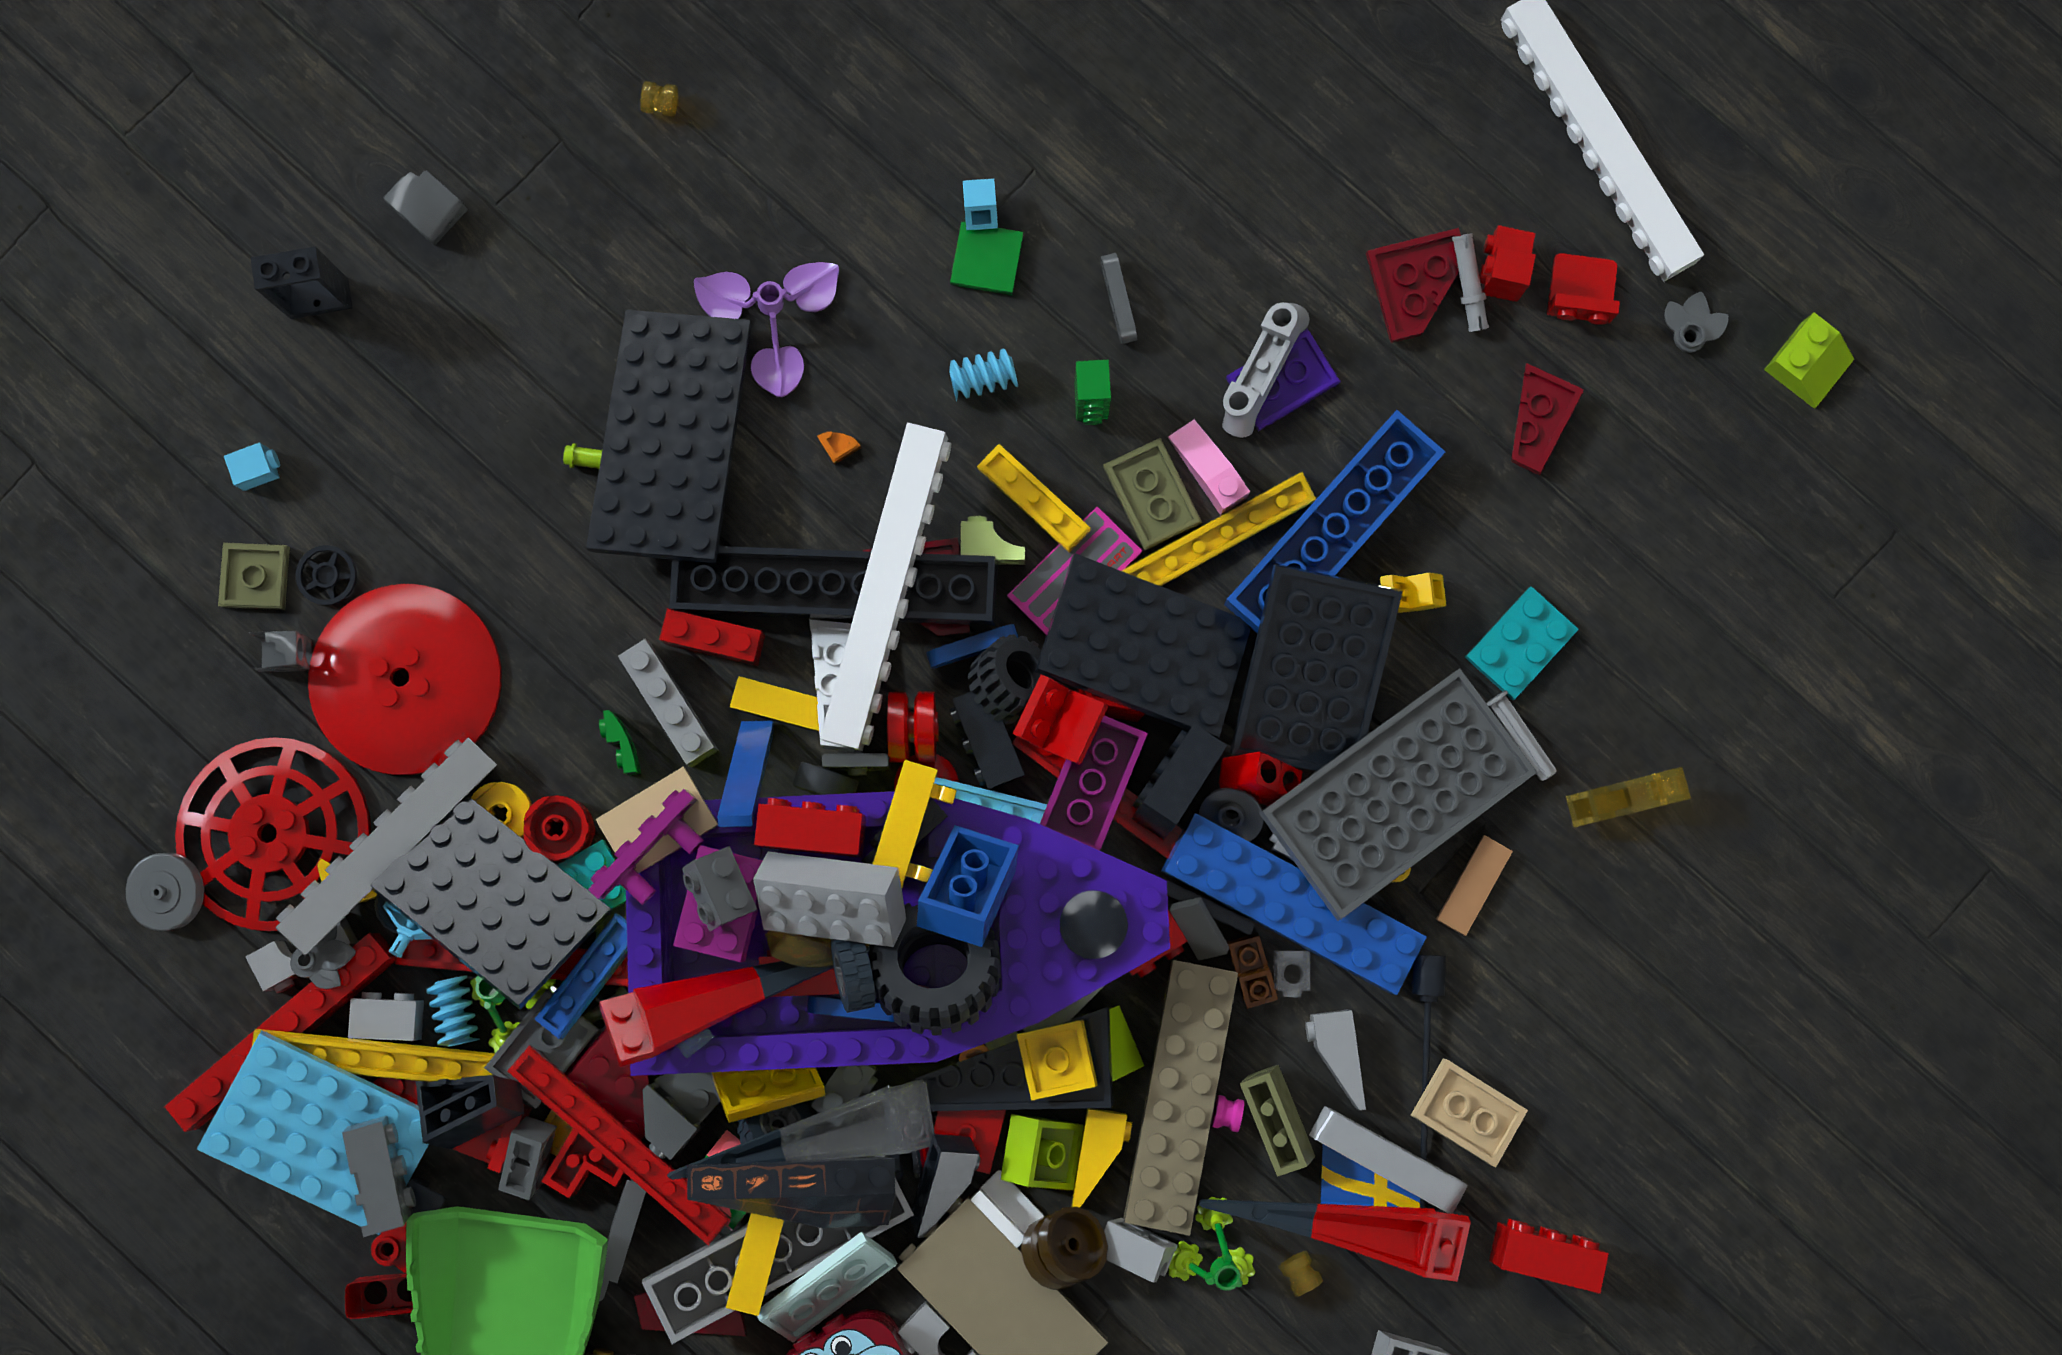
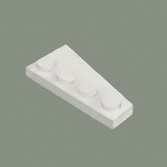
[809,619,855,752]

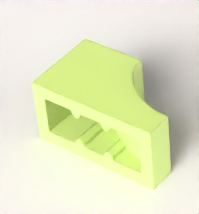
[961,516,1025,565]

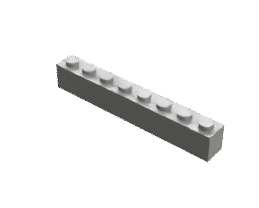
[276,737,497,956]

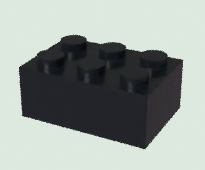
[1131,724,1227,840]

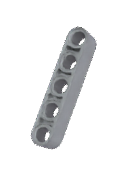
[1309,1106,1468,1214]

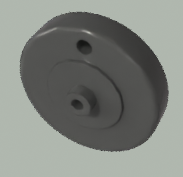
[126,853,204,931]

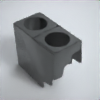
[383,171,468,245]
[249,631,312,672]

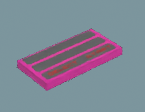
[1007,507,1142,636]

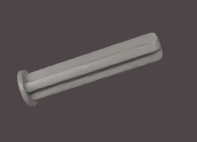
[1486,690,1556,781]

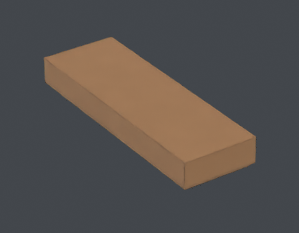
[1436,835,1513,936]

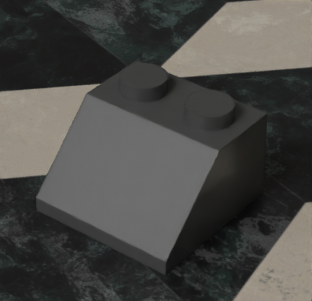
[643,1082,706,1160]

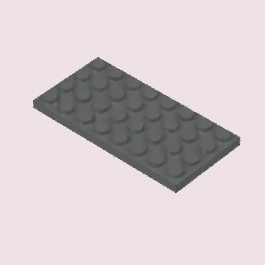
[1259,668,1537,921]

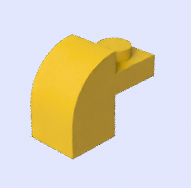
[1380,573,1446,613]

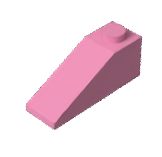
[1168,419,1250,516]

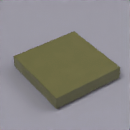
[218,543,290,610]

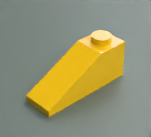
[1072,1108,1132,1208]

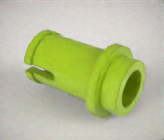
[563,443,602,469]

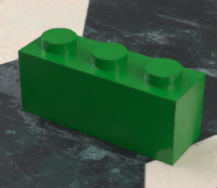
[1074,360,1111,425]

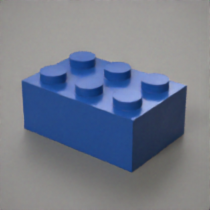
[917,825,1019,947]

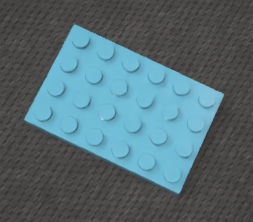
[197,1030,429,1235]

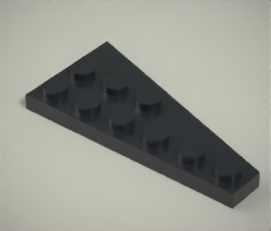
[916,1006,1113,1111]

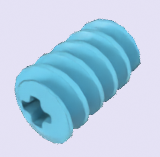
[949,348,1018,401]
[426,975,480,1047]

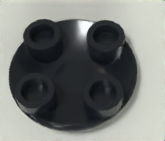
[1060,890,1128,959]

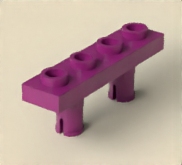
[588,789,704,905]

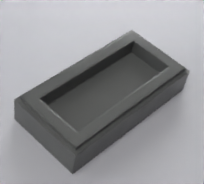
[1170,897,1229,961]

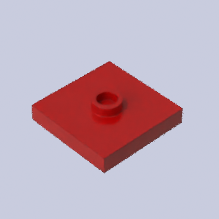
[932,1110,1006,1174]

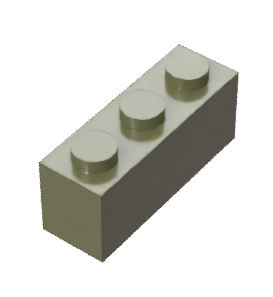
[1240,1065,1315,1177]

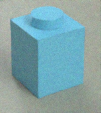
[963,179,998,230]
[224,442,280,491]

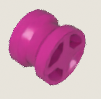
[1212,1095,1244,1132]

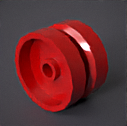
[887,691,939,763]

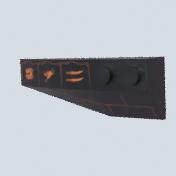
[687,1157,895,1228]

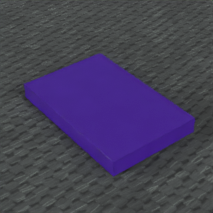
[1226,328,1340,432]

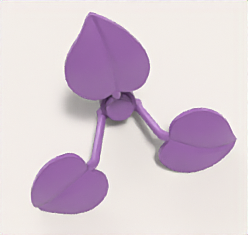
[694,262,839,397]

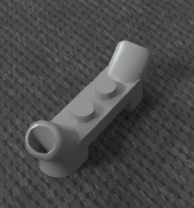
[1222,302,1310,438]

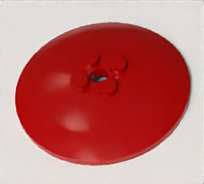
[308,584,502,775]

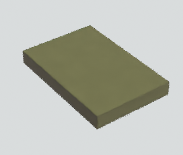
[1103,438,1202,551]

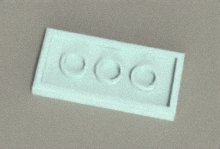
[757,1232,898,1342]

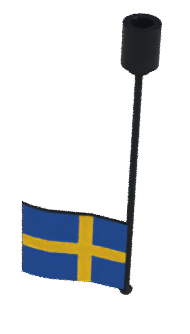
[1320,954,1446,1208]

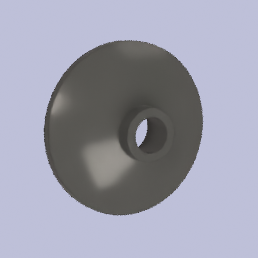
[1199,788,1263,842]

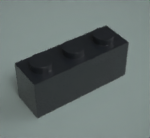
[949,692,1025,790]

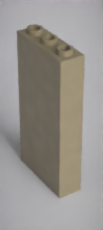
[897,1195,1108,1355]

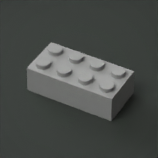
[753,851,906,947]

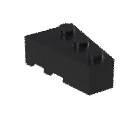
[415,1075,525,1149]

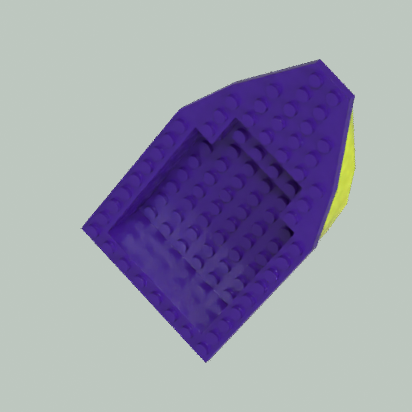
[626,791,1170,1076]

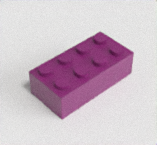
[1040,716,1148,851]

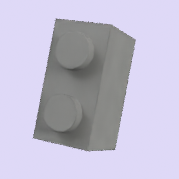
[348,992,424,1041]

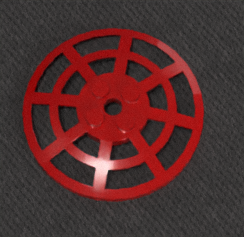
[175,737,371,931]

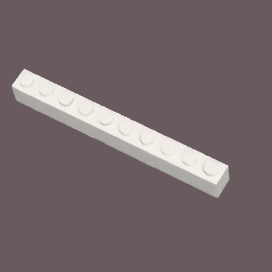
[1501,0,1704,282]
[820,422,951,751]

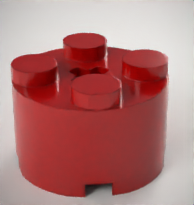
[523,795,596,862]

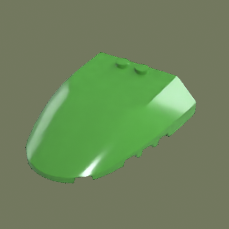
[406,1206,608,1355]

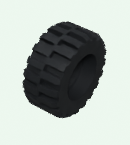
[869,903,1001,1035]

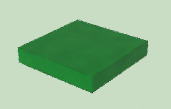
[950,221,1023,295]

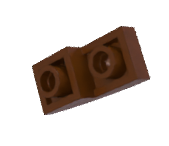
[1227,933,1278,1009]

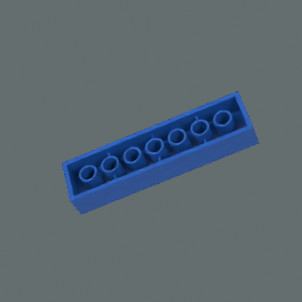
[1224,410,1445,634]
[1161,813,1426,995]

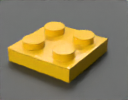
[1017,1020,1098,1100]

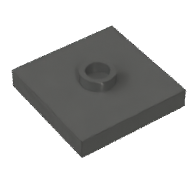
[822,753,892,776]

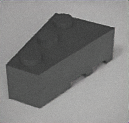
[342,1116,416,1237]

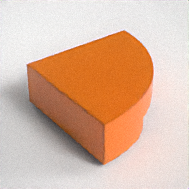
[817,432,861,465]

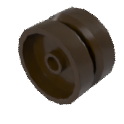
[1021,1207,1108,1290]

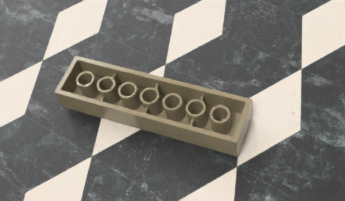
[1123,960,1238,1236]

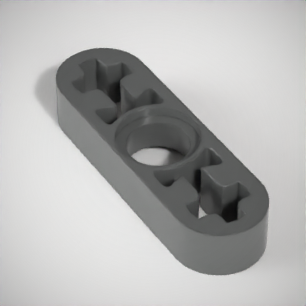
[1100,253,1137,344]

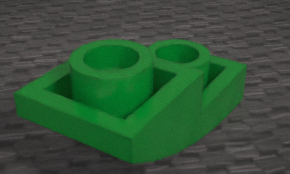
[599,710,641,775]

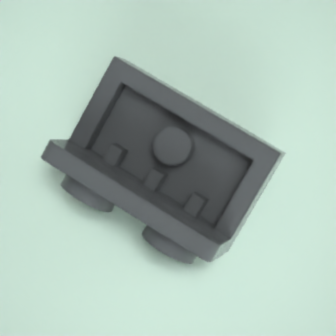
[682,846,757,931]

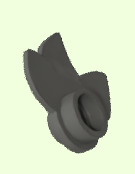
[1664,292,1728,353]
[290,925,356,989]

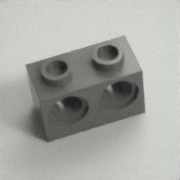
[498,1116,557,1200]

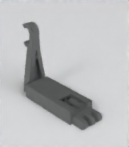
[599,1176,646,1301]

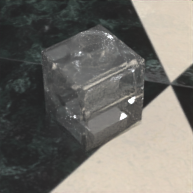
[1274,951,1310,997]

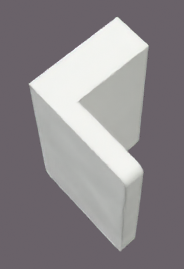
[971,1170,1044,1248]

